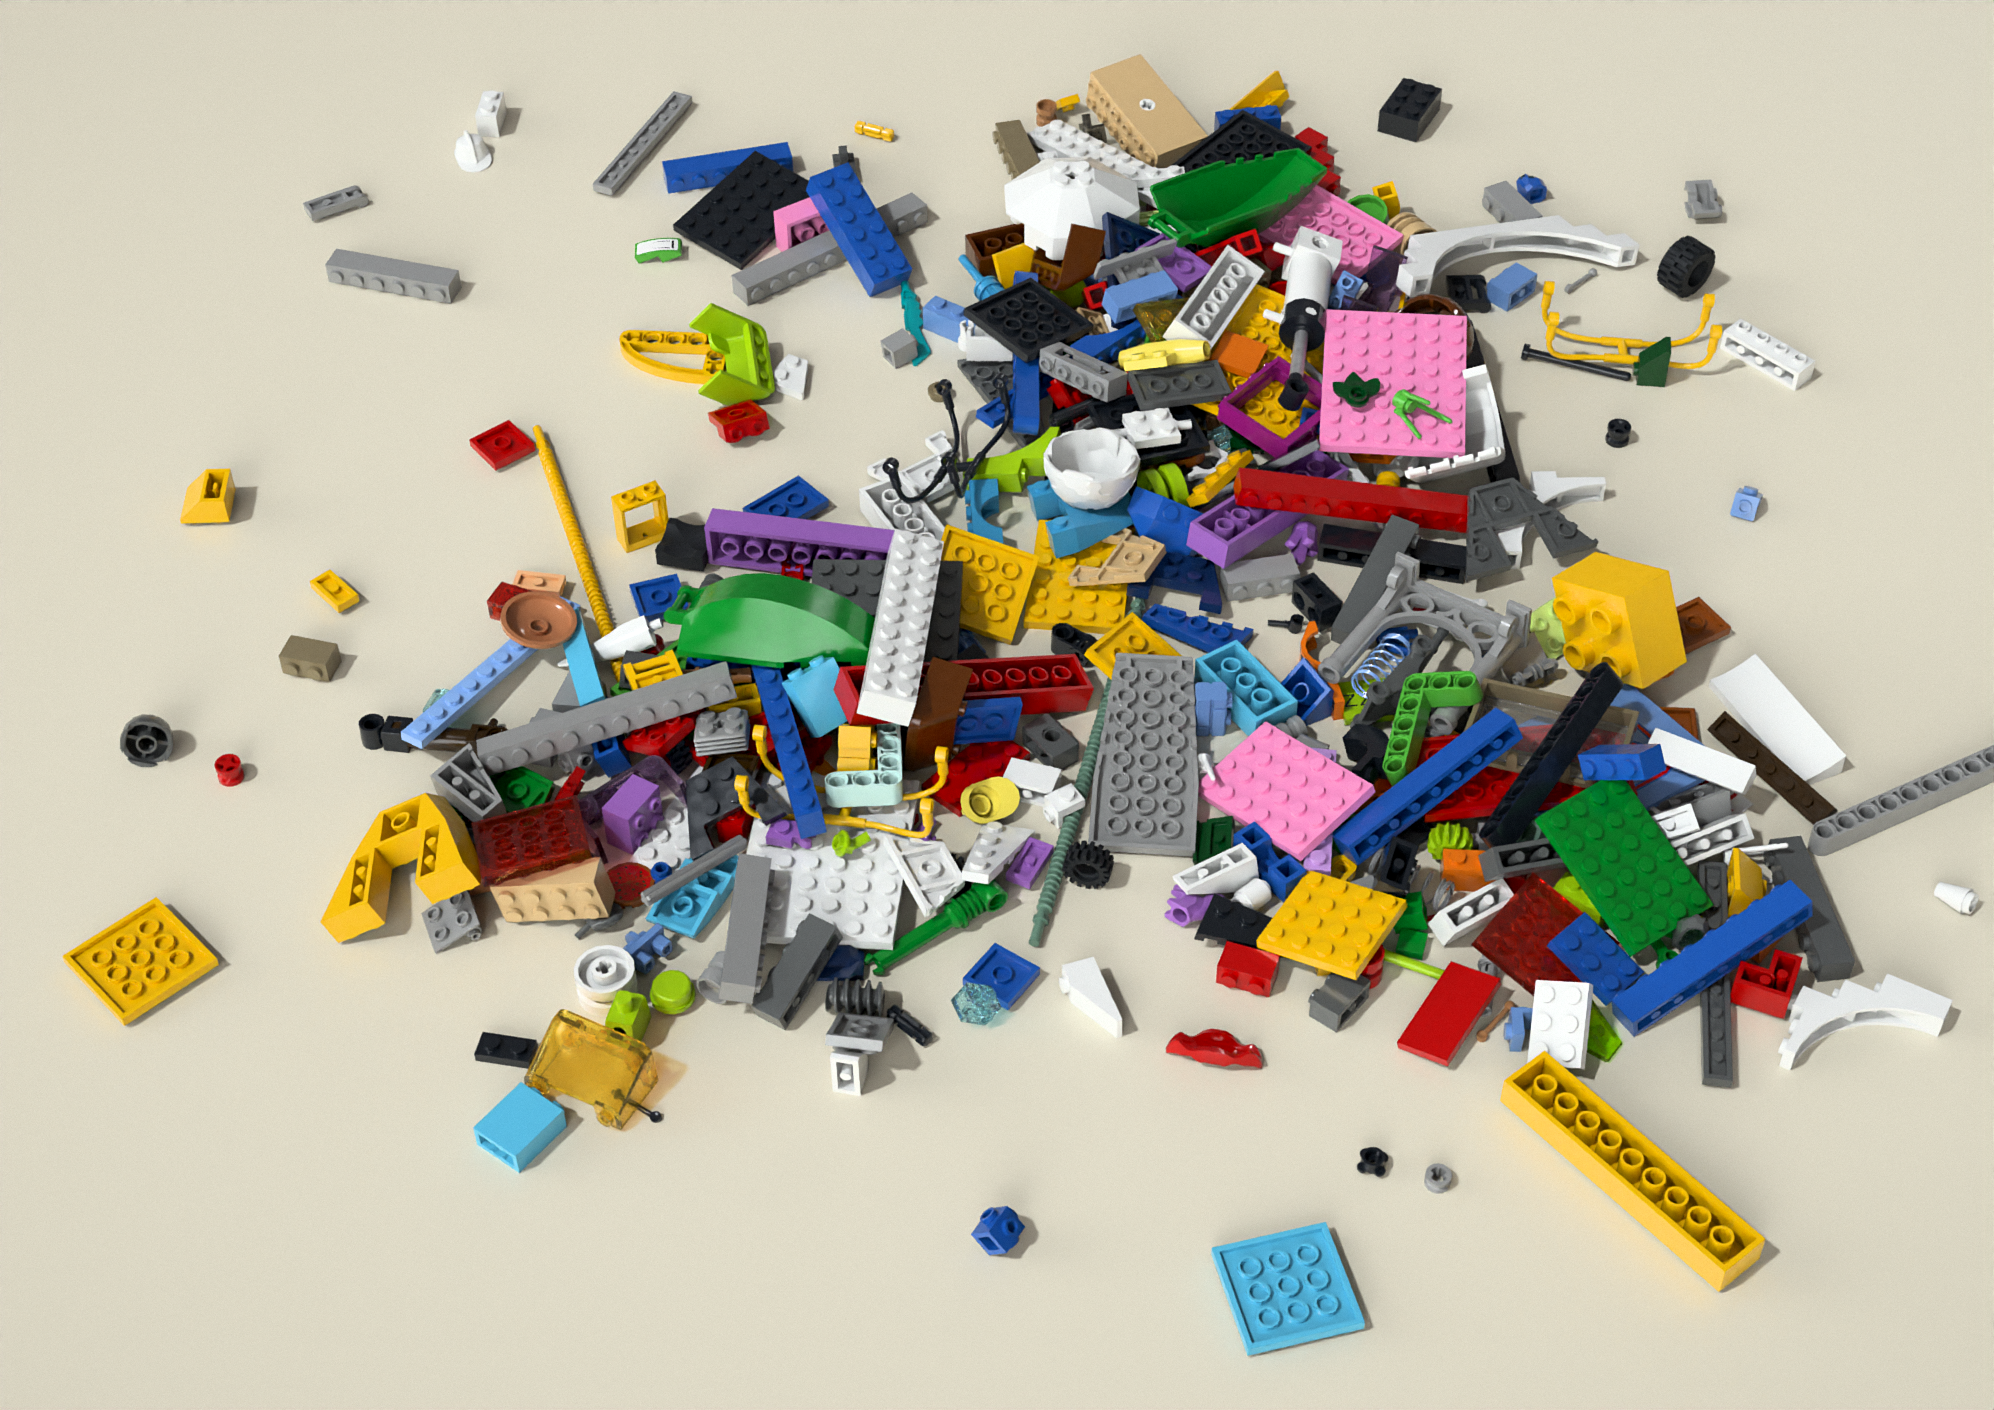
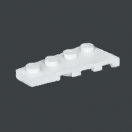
[961,822,1036,884]

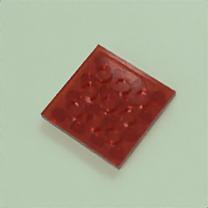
[472,795,592,887]
[1471,872,1620,996]

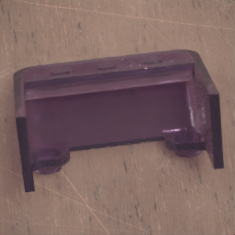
[1340,245,1408,312]
[567,755,687,865]

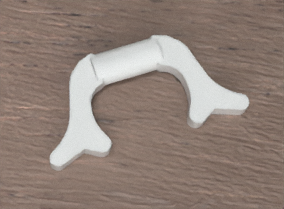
[1188,440,1228,481]

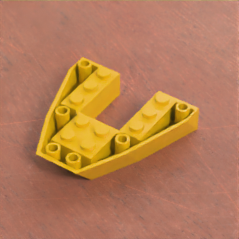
[320,793,482,943]

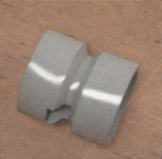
[696,951,727,1004]

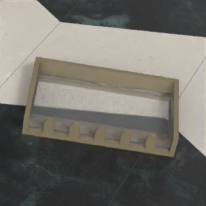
[1464,678,1639,788]

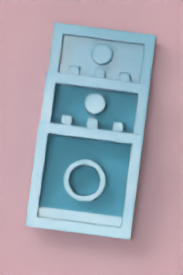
[645,855,739,939]

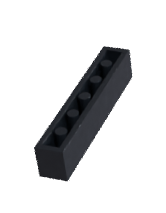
[1317,524,1466,584]

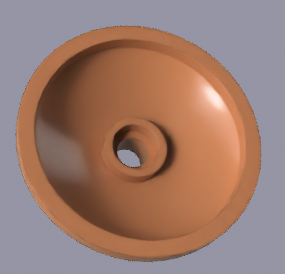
[500,591,577,649]

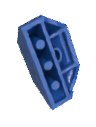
[1127,486,1204,557]

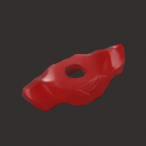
[1166,1029,1263,1069]

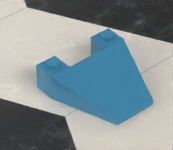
[1027,480,1133,558]

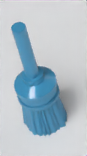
[958,254,1005,301]

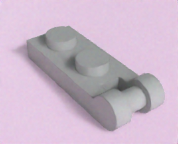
[303,185,368,221]

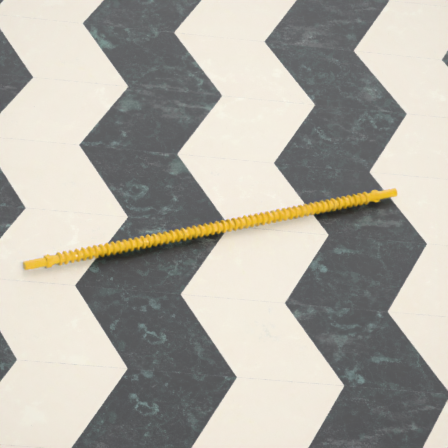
[533,425,624,683]

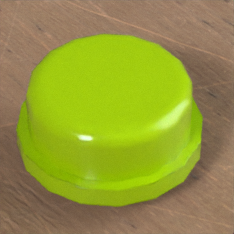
[650,970,696,1014]

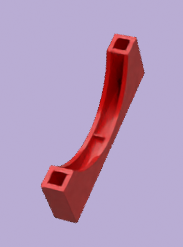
[1081,229,1263,312]

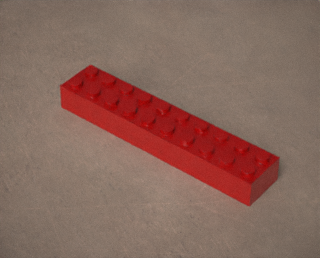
[833,654,1094,726]

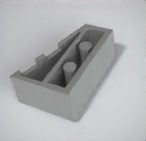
[430,743,509,835]

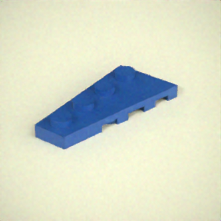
[1142,604,1254,653]

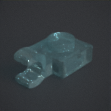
[1207,424,1233,452]

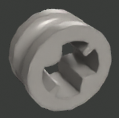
[1424,1163,1452,1194]

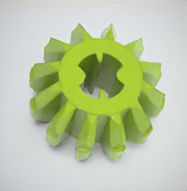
[1427,822,1474,860]

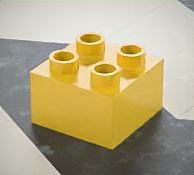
[1552,552,1687,689]

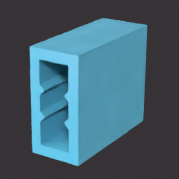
[782,655,847,738]
[473,1082,567,1173]

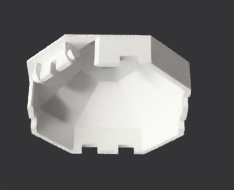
[1004,157,1140,260]

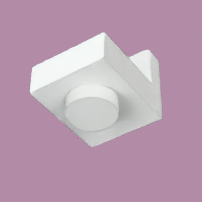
[1043,783,1085,829]

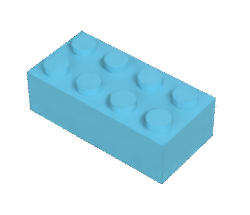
[1194,640,1298,736]

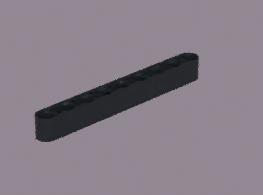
[1479,662,1624,848]

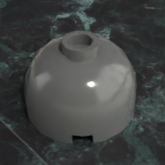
[120,714,173,767]

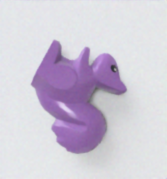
[1165,884,1226,927]

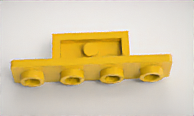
[1230,71,1290,110]

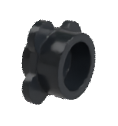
[1357,1147,1388,1177]

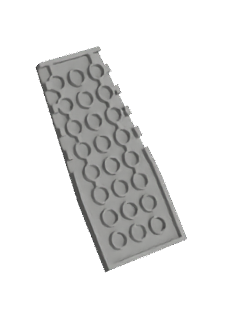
[1088,653,1199,857]

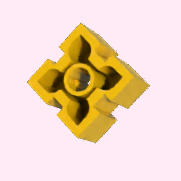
[837,723,878,772]

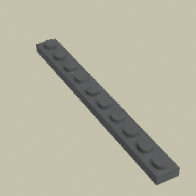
[1697,860,1733,1088]

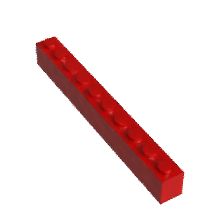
[1233,467,1468,533]

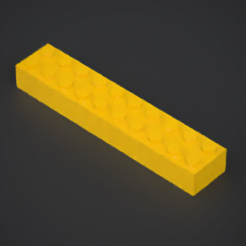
[1500,1050,1766,1292]

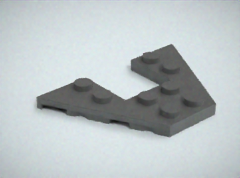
[1465,477,1599,582]

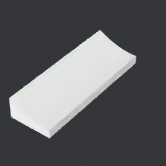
[1709,654,1846,785]

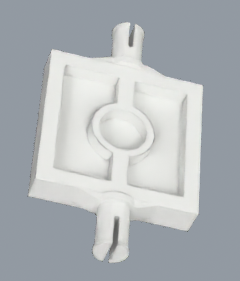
[1112,408,1192,449]

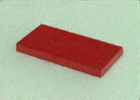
[1397,961,1502,1067]

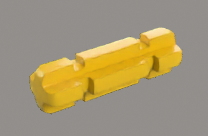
[854,121,894,142]

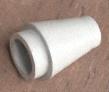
[1934,882,1979,914]

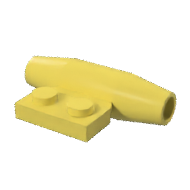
[1118,339,1211,371]

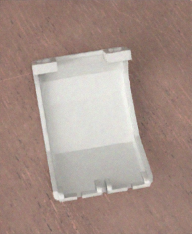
[1405,364,1506,483]

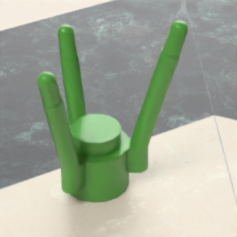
[1392,389,1452,439]

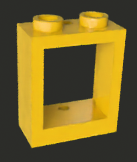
[611,480,669,553]

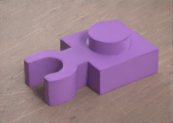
[765,819,816,849]

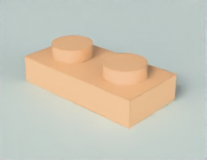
[511,570,566,597]

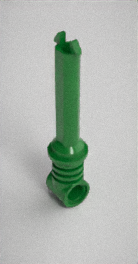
[864,879,1008,975]

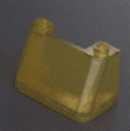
[524,1009,659,1130]

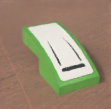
[635,238,682,263]

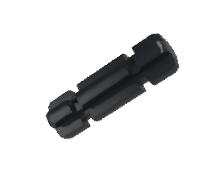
[886,1004,933,1047]

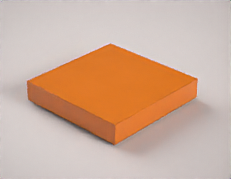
[1210,330,1269,379]

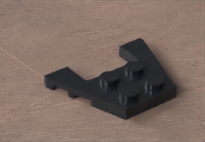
[686,756,787,861]

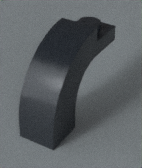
[1342,724,1389,785]

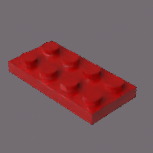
[921,740,1030,817]

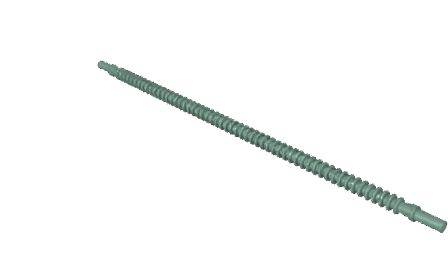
[1029,597,1146,947]

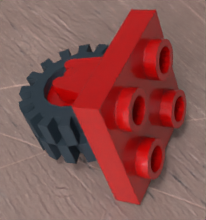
[623,716,695,778]

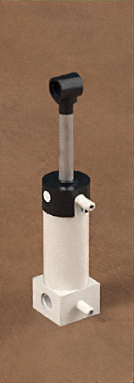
[1263,226,1343,411]

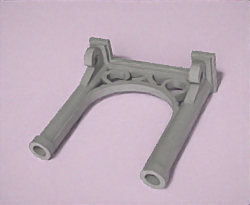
[1318,552,1532,735]

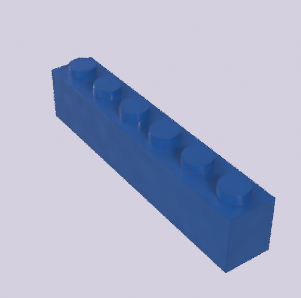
[662,142,793,194]

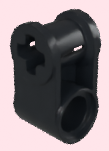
[1051,623,1098,666]

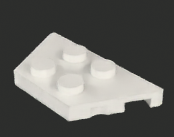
[883,835,965,917]

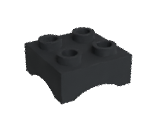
[655,518,708,572]

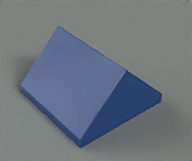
[1281,657,1334,726]

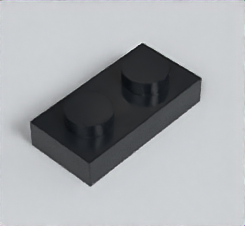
[474,1032,538,1069]

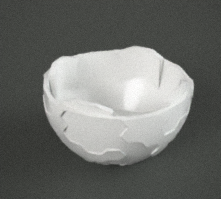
[1043,428,1140,510]

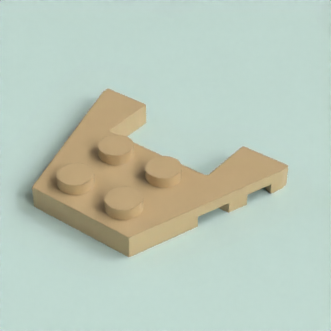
[1068,528,1166,586]

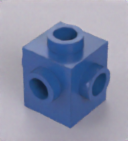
[971,1206,1025,1255]

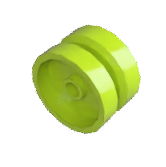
[1137,463,1189,507]

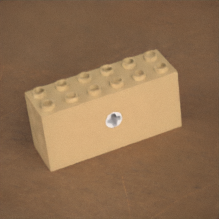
[1086,54,1208,168]

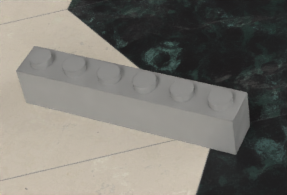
[325,249,462,304]
[718,853,775,1004]

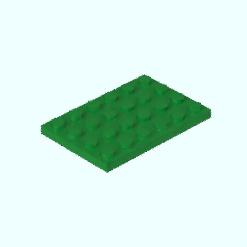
[1535,780,1714,957]

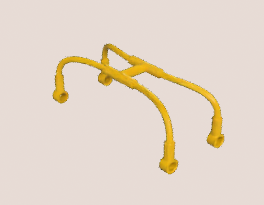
[1541,281,1722,369]
[734,725,949,838]

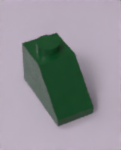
[1632,337,1671,387]

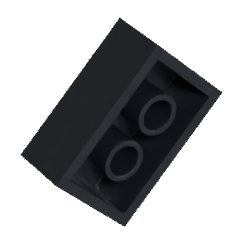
[1377,78,1442,142]

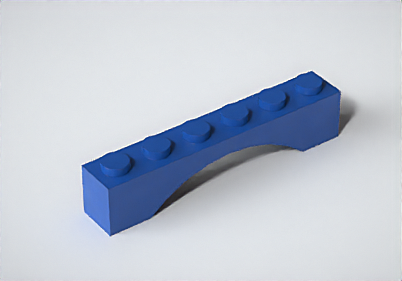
[1069,294,1184,364]

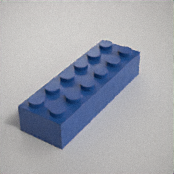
[806,162,912,297]

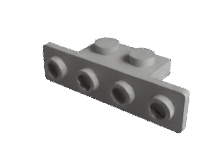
[1093,238,1177,284]

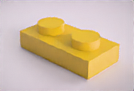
[310,570,359,613]

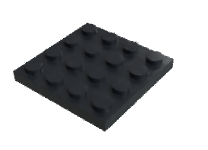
[964,277,1094,363]
[1087,394,1210,467]

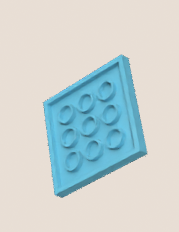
[1211,1222,1365,1356]

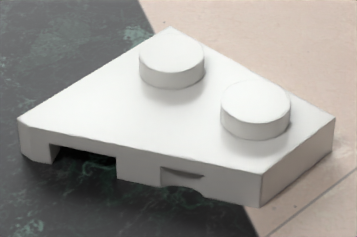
[772,354,808,400]

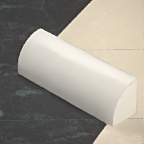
[1648,728,1756,795]

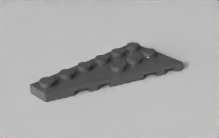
[957,356,1045,448]

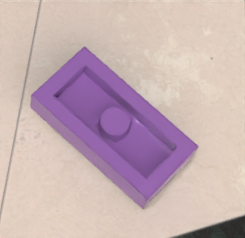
[1006,837,1054,889]

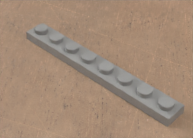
[593,91,692,196]

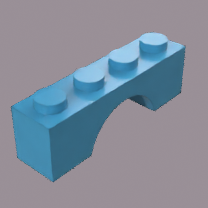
[965,479,1004,544]

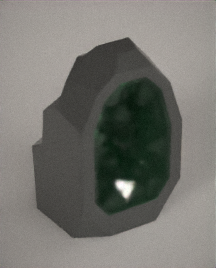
[1672,914,1709,951]

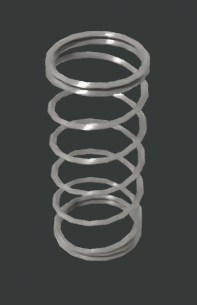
[1368,846,1455,913]

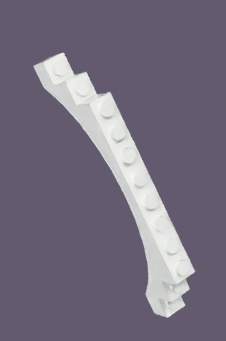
[1396,215,1639,297]

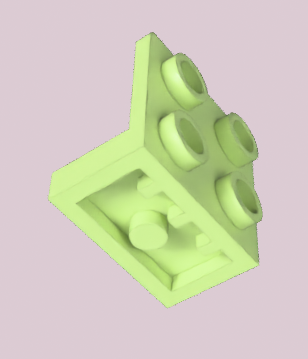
[1530,597,1566,659]

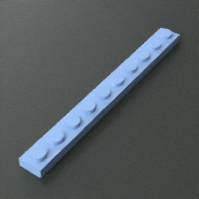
[401,596,581,749]

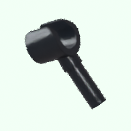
[1268,614,1304,634]

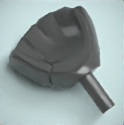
[575,902,624,939]

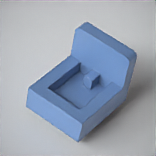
[1730,486,1763,521]
[1504,1007,1533,1052]

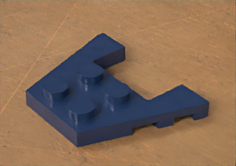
[1126,552,1222,614]

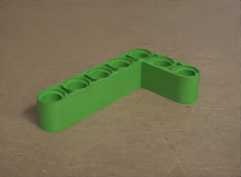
[1383,671,1483,787]

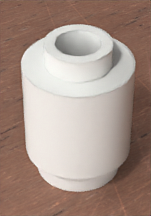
[1231,878,1272,911]

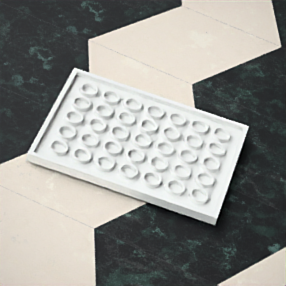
[746,773,920,950]

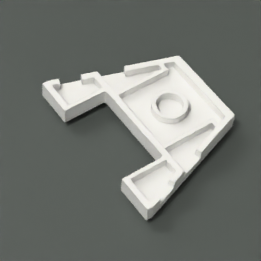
[867,430,964,503]

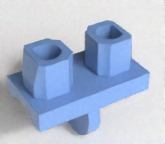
[1327,270,1365,310]
[623,923,673,974]

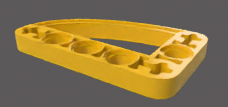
[619,330,726,384]

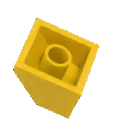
[1727,848,1767,918]

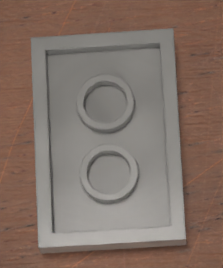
[825,1012,894,1055]

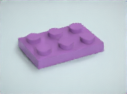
[1135,233,1211,293]

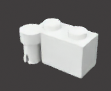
[958,320,1013,362]

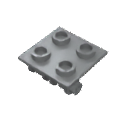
[1501,632,1559,688]
[421,890,482,954]

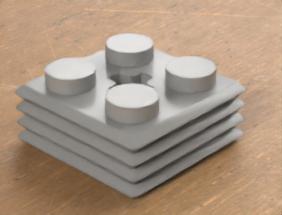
[693,707,750,757]

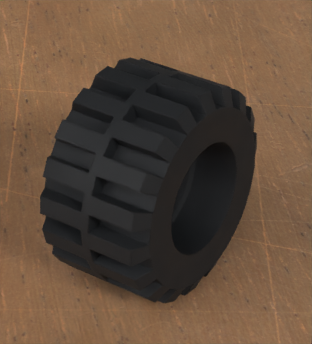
[1657,236,1716,298]

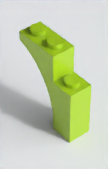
[963,427,1061,492]

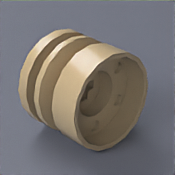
[1387,212,1438,263]

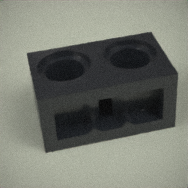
[1291,572,1342,632]

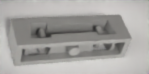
[1039,342,1128,402]

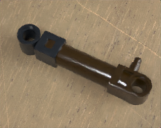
[358,714,508,760]

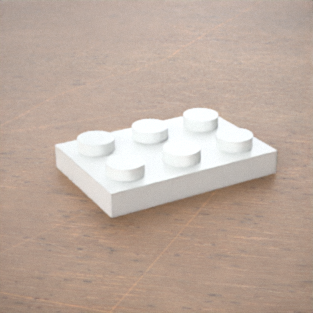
[1527,980,1593,1070]

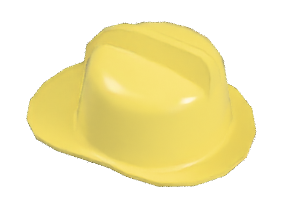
[960,777,1020,824]

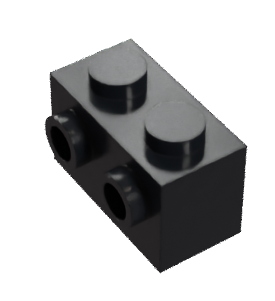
[1371,836,1419,898]

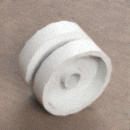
[574,945,639,1017]

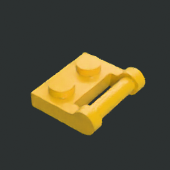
[623,650,683,691]

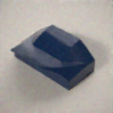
[816,945,864,981]

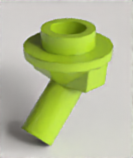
[832,830,871,857]

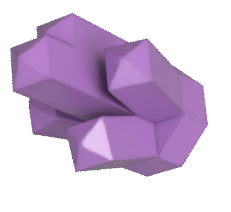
[1284,521,1318,566]

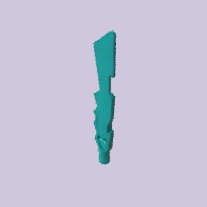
[901,281,931,367]

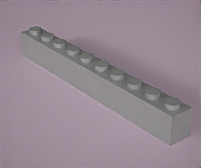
[732,192,928,306]
[476,661,737,776]

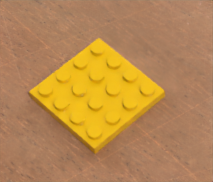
[941,524,1040,645]
[1256,871,1407,980]
[62,897,219,1026]

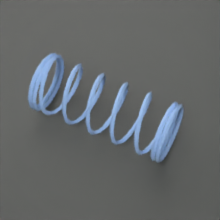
[1351,633,1411,699]

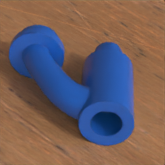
[1376,626,1418,657]

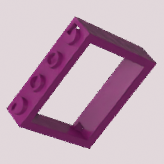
[1217,356,1322,457]

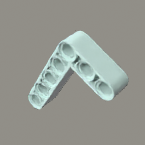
[825,723,903,808]

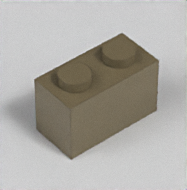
[279,635,342,682]

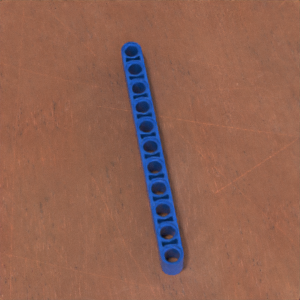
[1013,271,1039,436]

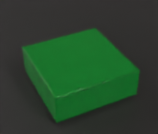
[1395,928,1428,960]

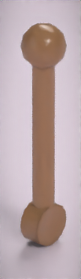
[1476,1001,1515,1042]

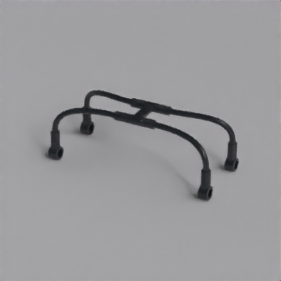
[882,373,1011,503]

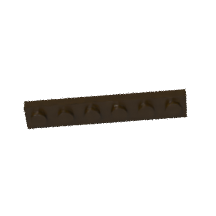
[1707,711,1838,825]

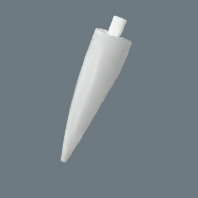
[557,615,664,667]

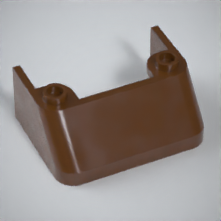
[1030,223,1106,292]
[903,657,973,772]

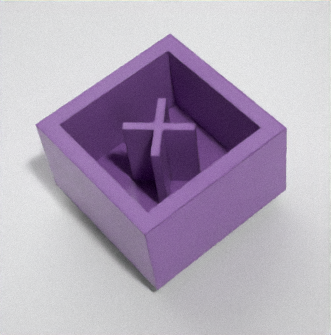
[602,774,664,855]

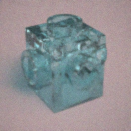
[951,982,1002,1025]

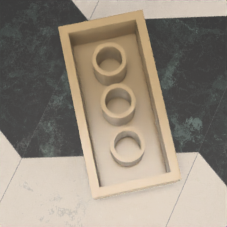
[490,857,616,923]

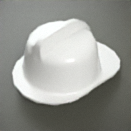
[454,130,492,173]

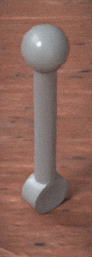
[1565,268,1597,293]

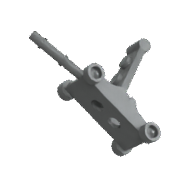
[1350,627,1482,734]

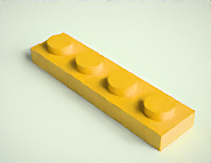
[1186,450,1254,508]

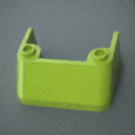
[689,303,775,406]

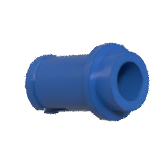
[651,862,672,884]

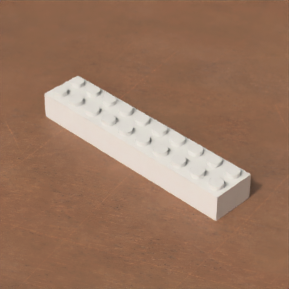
[857,528,944,727]

